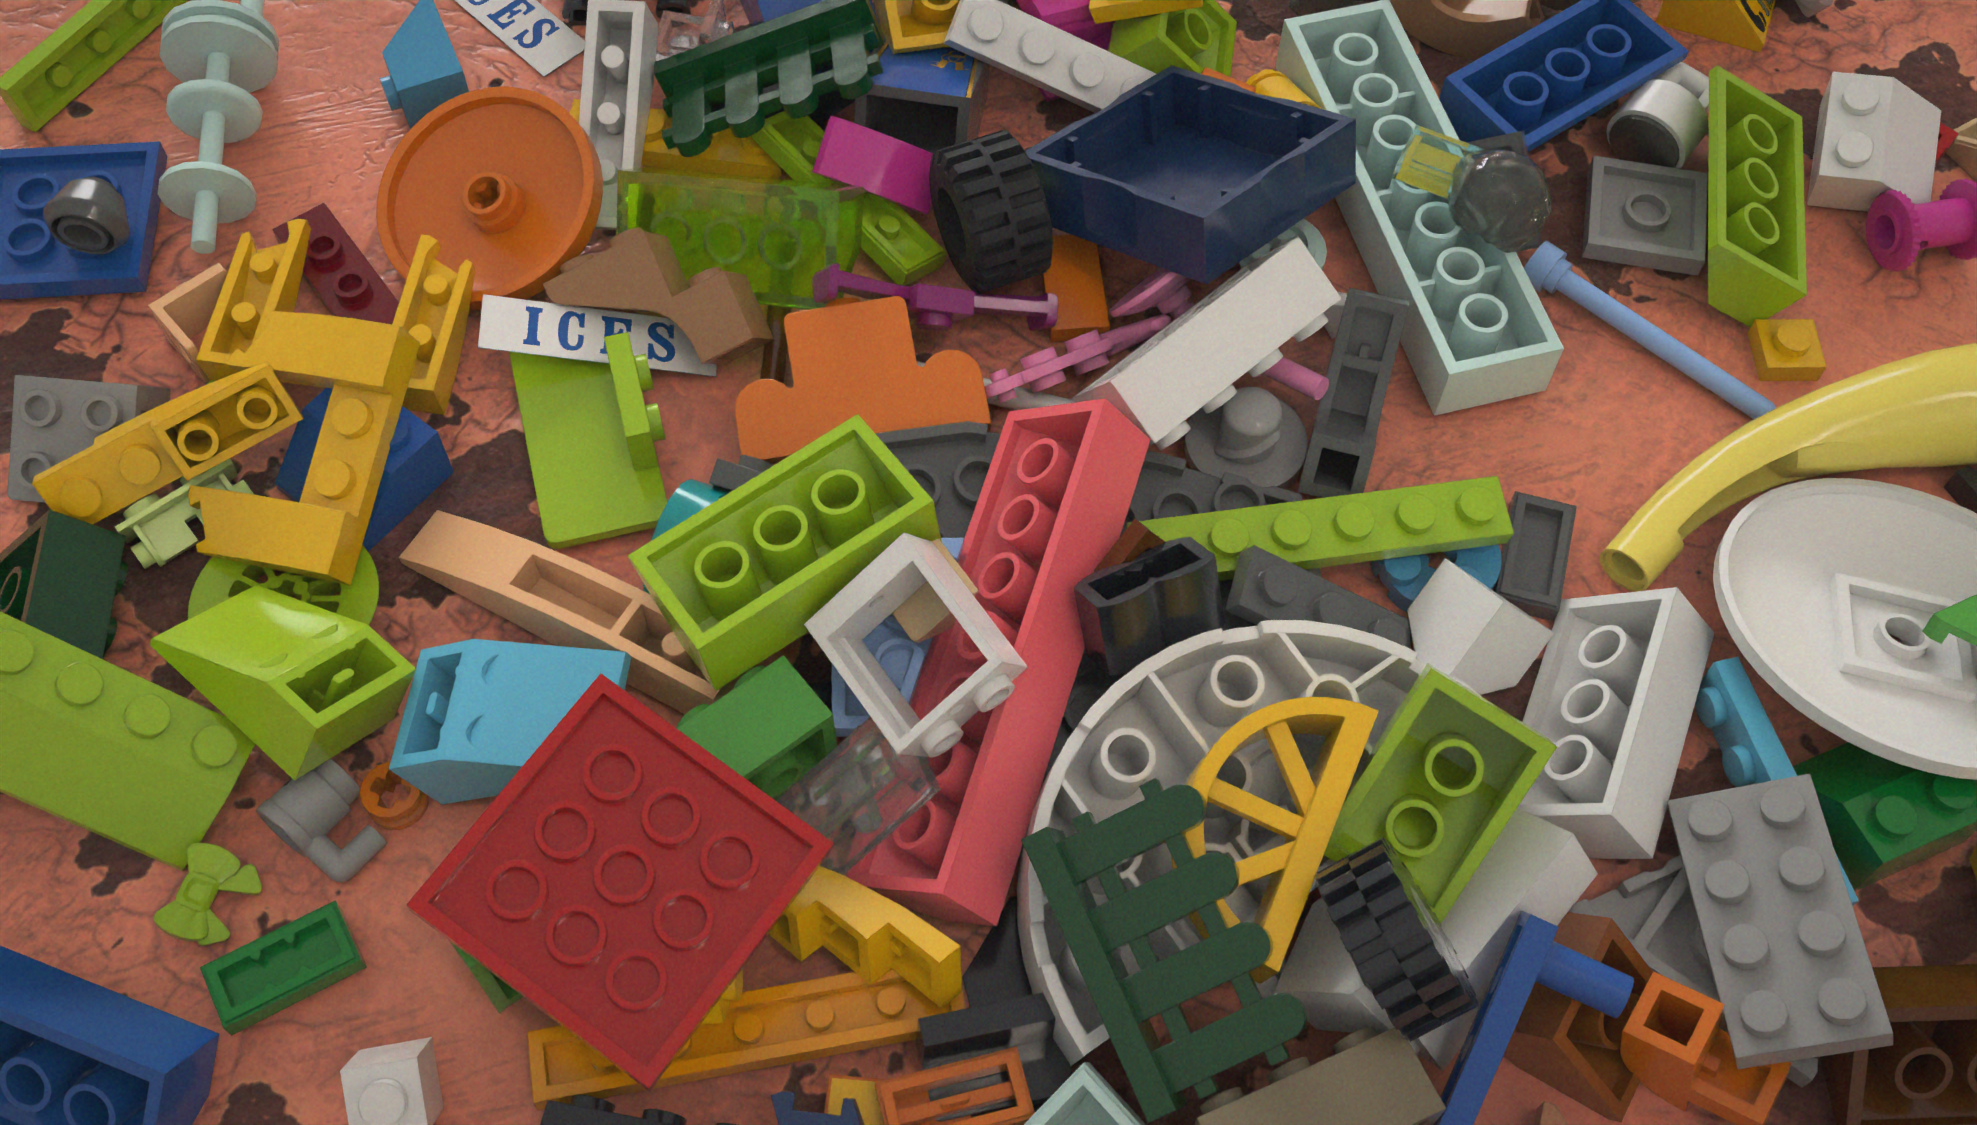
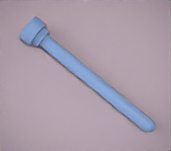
[1524,240,1776,419]

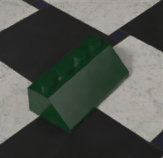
[0,510,128,795]

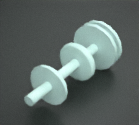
[158,0,280,254]

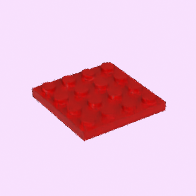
[406,673,834,1092]

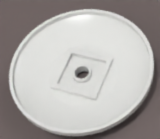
[1713,478,1977,780]

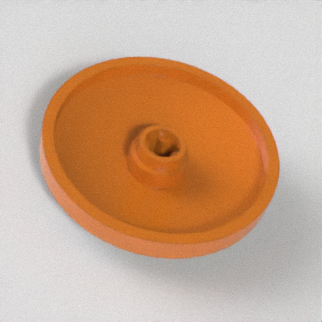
[376,86,603,310]

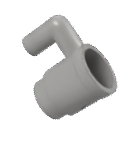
[256,759,387,882]

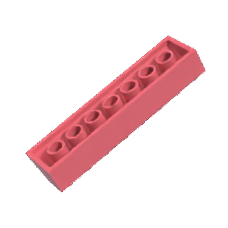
[846,398,1151,926]

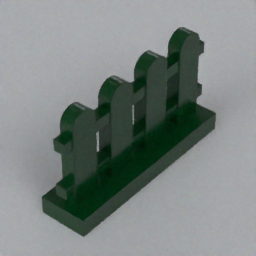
[654,0,884,157]
[1021,778,1307,1123]

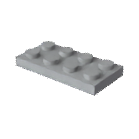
[1667,774,1893,1069]

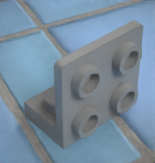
[7,375,170,509]

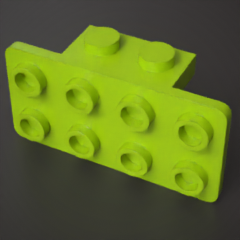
[509,332,667,549]

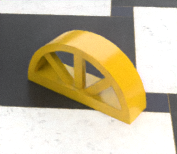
[1171,697,1379,984]

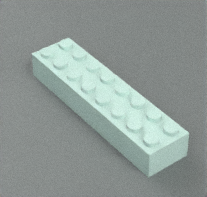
[1275,0,1564,416]

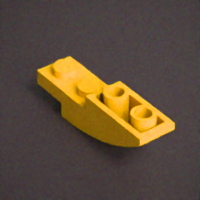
[32,362,303,524]

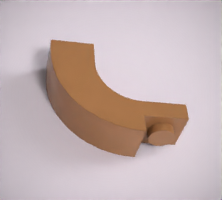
[1390,0,1544,60]

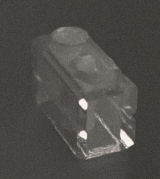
[777,716,941,875]

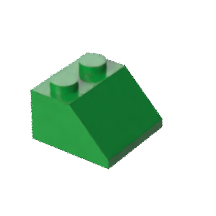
[1793,742,1977,891]

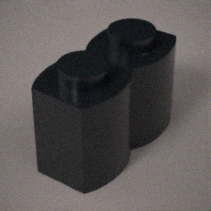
[1074,537,1225,675]

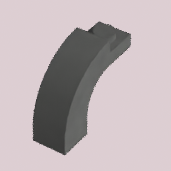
[1298,287,1409,498]

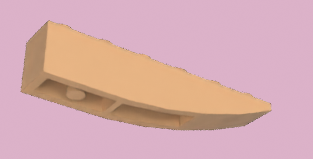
[399,510,754,714]

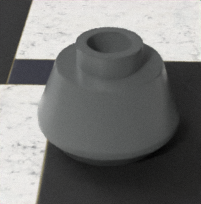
[43,177,130,254]

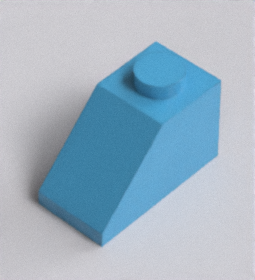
[379,0,469,129]

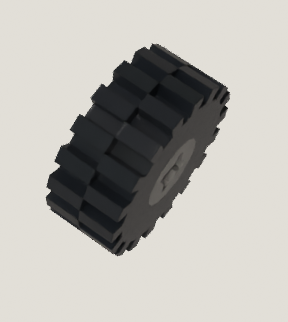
[1315,837,1479,1042]

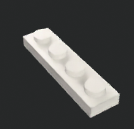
[943,0,1156,113]

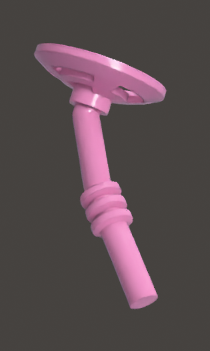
[1109,268,1329,400]

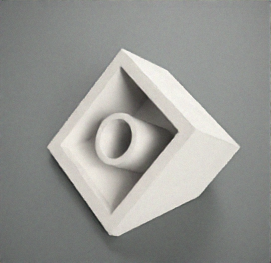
[1807,72,1941,212]

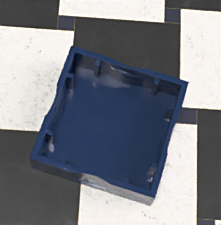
[1025,65,1356,284]

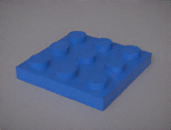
[0,141,168,300]

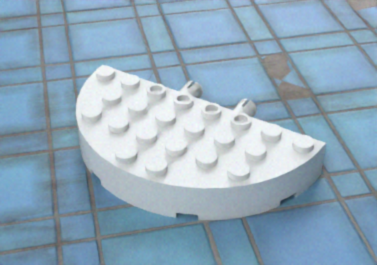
[1017,620,1479,1067]

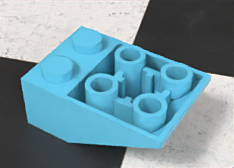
[389,639,631,805]

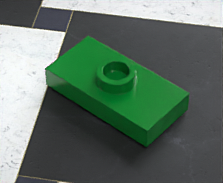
[200,901,367,1036]

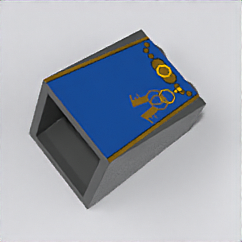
[854,32,990,153]

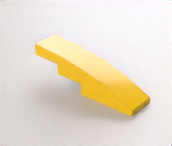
[769,866,962,1008]

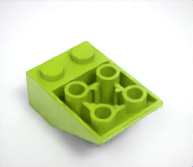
[150,585,416,781]

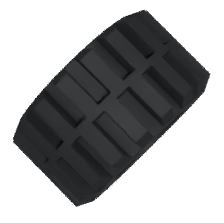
[929,130,1053,294]

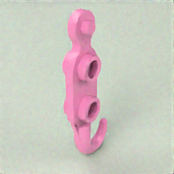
[984,315,1171,403]

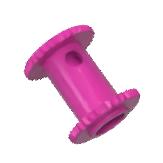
[1866,179,1977,272]

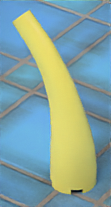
[1600,342,1977,592]

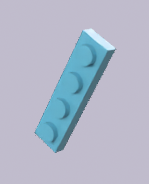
[1695,656,1859,906]

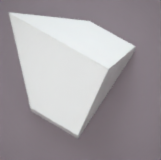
[1407,558,1554,695]

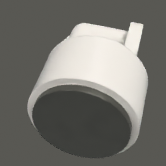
[1607,62,1709,169]

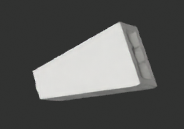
[1377,808,1598,1071]

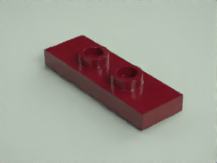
[272,203,399,325]

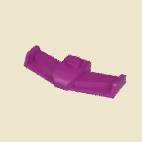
[812,263,1058,332]

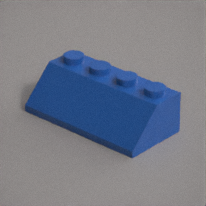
[1439,0,1689,152]
[0,946,219,1125]

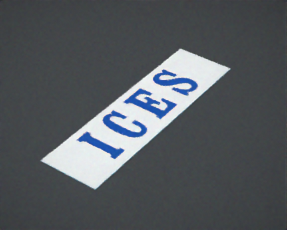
[454,0,585,77]
[478,294,717,377]

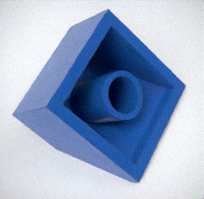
[275,388,454,551]

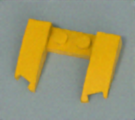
[196,219,476,415]
[188,311,420,585]

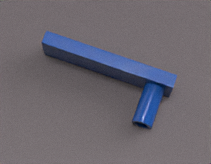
[1433,910,1634,1125]

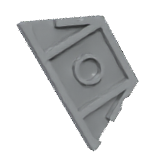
[1569,855,1818,1088]

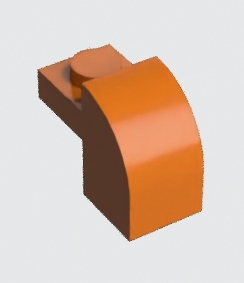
[1620,971,1792,1125]

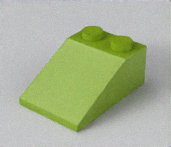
[1324,663,1557,923]

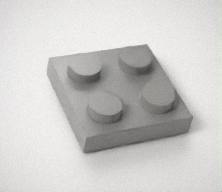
[1582,156,1708,276]

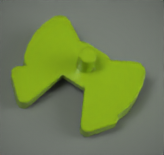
[154,843,262,946]

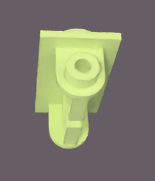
[115,458,253,569]

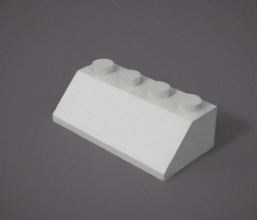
[1071,237,1341,450]
[1518,587,1714,859]

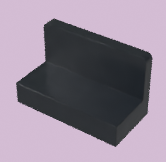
[916,992,1072,1122]

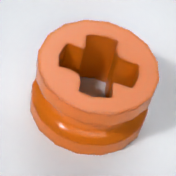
[359,761,429,830]

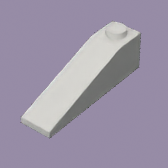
[579,0,658,231]

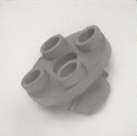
[1184,387,1308,489]

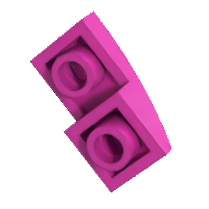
[812,116,933,214]

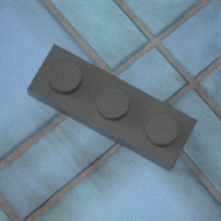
[1225,545,1412,648]

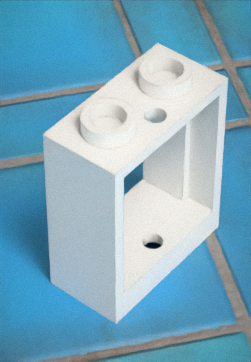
[804,533,1028,758]

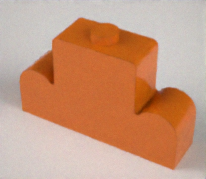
[735,296,991,465]

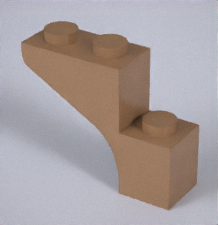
[543,228,774,365]

